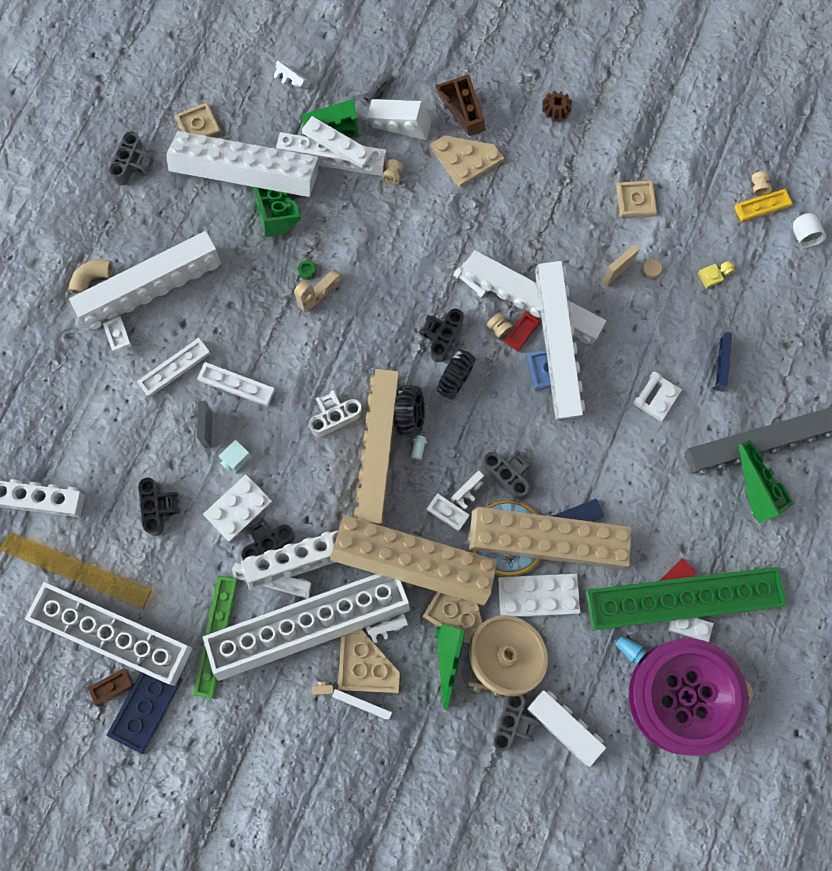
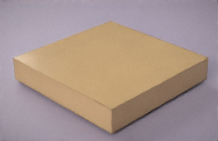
[175,102,221,137]
[616,180,657,218]
[603,244,640,286]

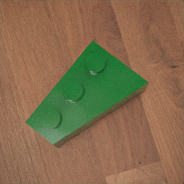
[302,99,358,138]

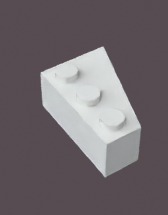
[366,99,431,140]

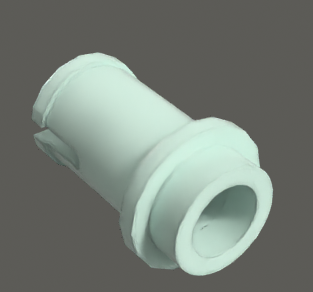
[410,435,427,460]

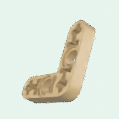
[294,269,342,313]

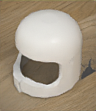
[793,213,826,248]

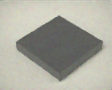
[197,401,212,448]

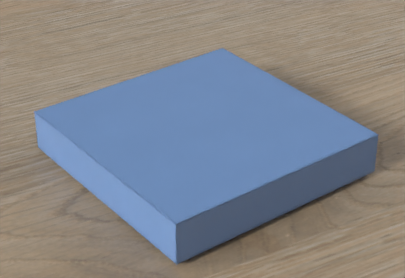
[526,350,551,390]

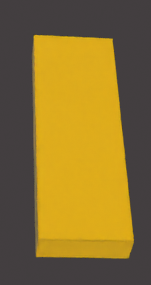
[734,188,793,222]

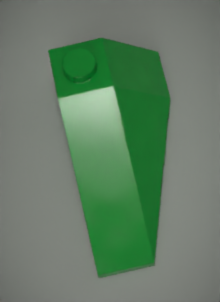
[253,187,301,238]
[739,440,794,523]
[435,622,466,710]

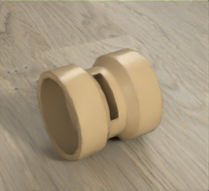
[382,159,403,185]
[751,171,772,196]
[487,313,513,339]

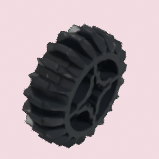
[437,349,476,399]
[394,385,426,437]

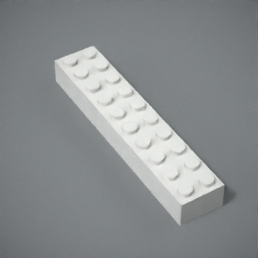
[203,574,410,681]

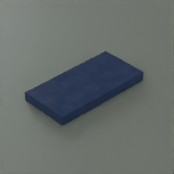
[106,672,183,754]

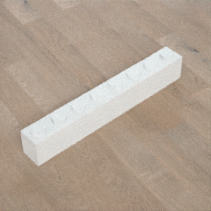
[462,250,606,345]

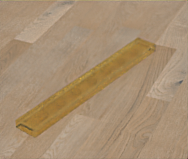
[0,532,152,609]

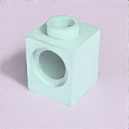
[219,440,251,473]

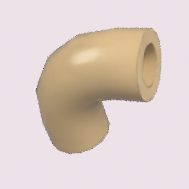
[68,259,113,295]

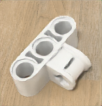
[309,390,362,437]

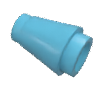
[615,635,647,664]

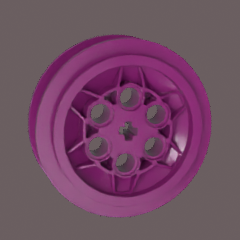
[628,638,749,756]

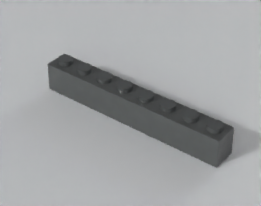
[684,407,832,475]

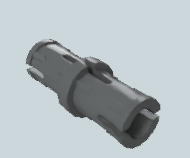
[363,72,394,105]

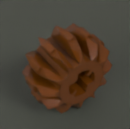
[542,90,572,122]

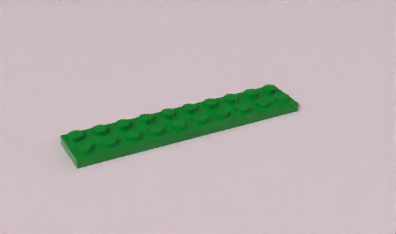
[586,567,787,631]

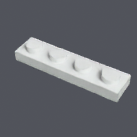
[302,116,373,169]
[136,338,211,398]
[197,362,275,407]
[232,562,311,598]

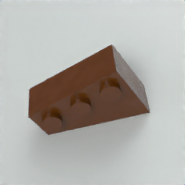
[435,74,486,136]

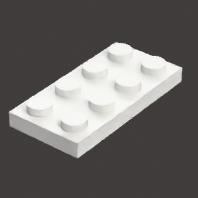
[498,574,580,617]

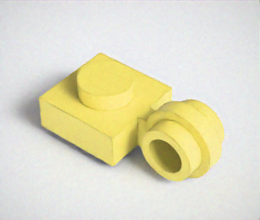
[698,261,735,289]

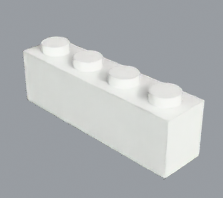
[526,690,606,767]

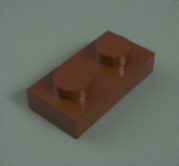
[88,668,134,707]

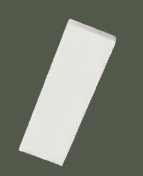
[332,689,392,720]

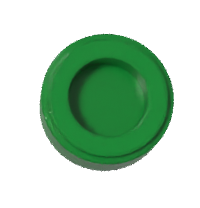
[298,260,316,280]

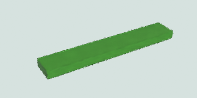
[193,575,238,699]

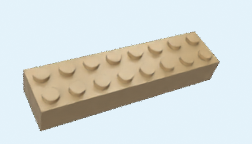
[354,369,399,526]
[469,507,631,569]
[330,515,497,605]

